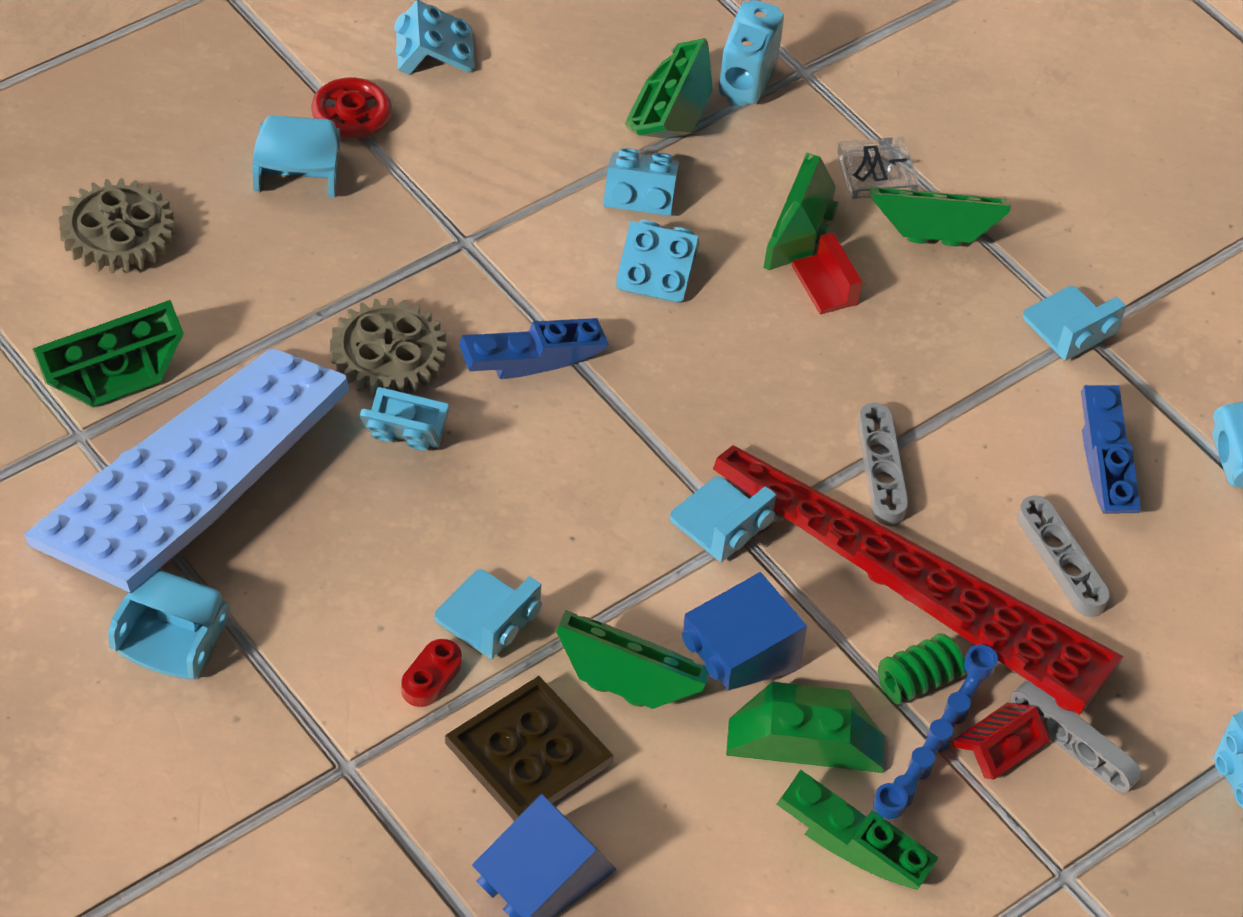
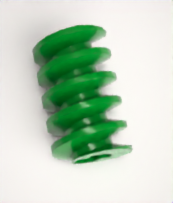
[878,633,966,705]

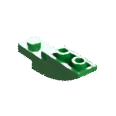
[776,769,939,890]

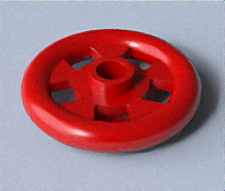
[311,77,392,139]

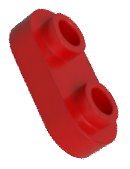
[401,639,462,707]

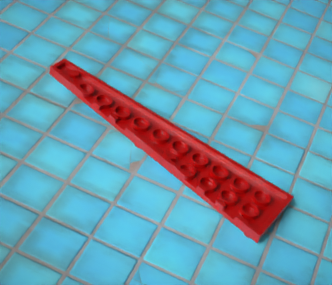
[713,445,1124,715]

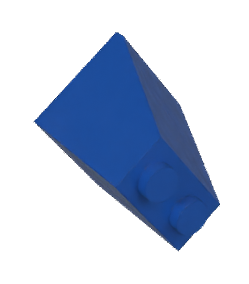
[682,572,807,691]
[472,794,616,917]

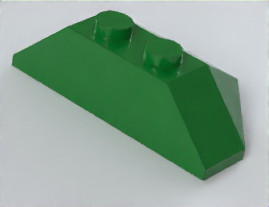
[625,38,713,138]
[763,152,838,270]
[870,186,1011,247]
[32,300,184,408]
[556,610,709,709]
[726,682,885,773]

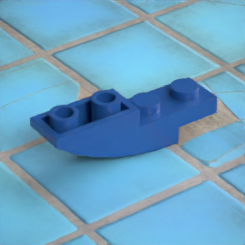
[459,318,609,379]
[1081,385,1141,514]

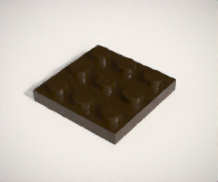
[445,676,614,821]

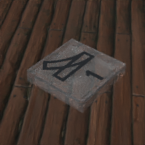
[837,137,919,199]

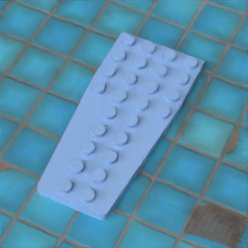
[24,349,350,593]

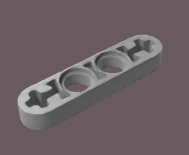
[858,403,908,526]
[1017,495,1110,617]
[1010,681,1142,793]

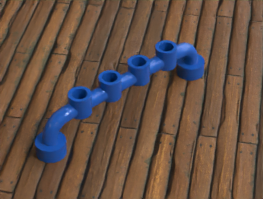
[873,645,998,819]

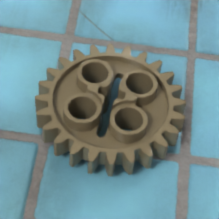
[59,178,175,273]
[330,298,447,396]

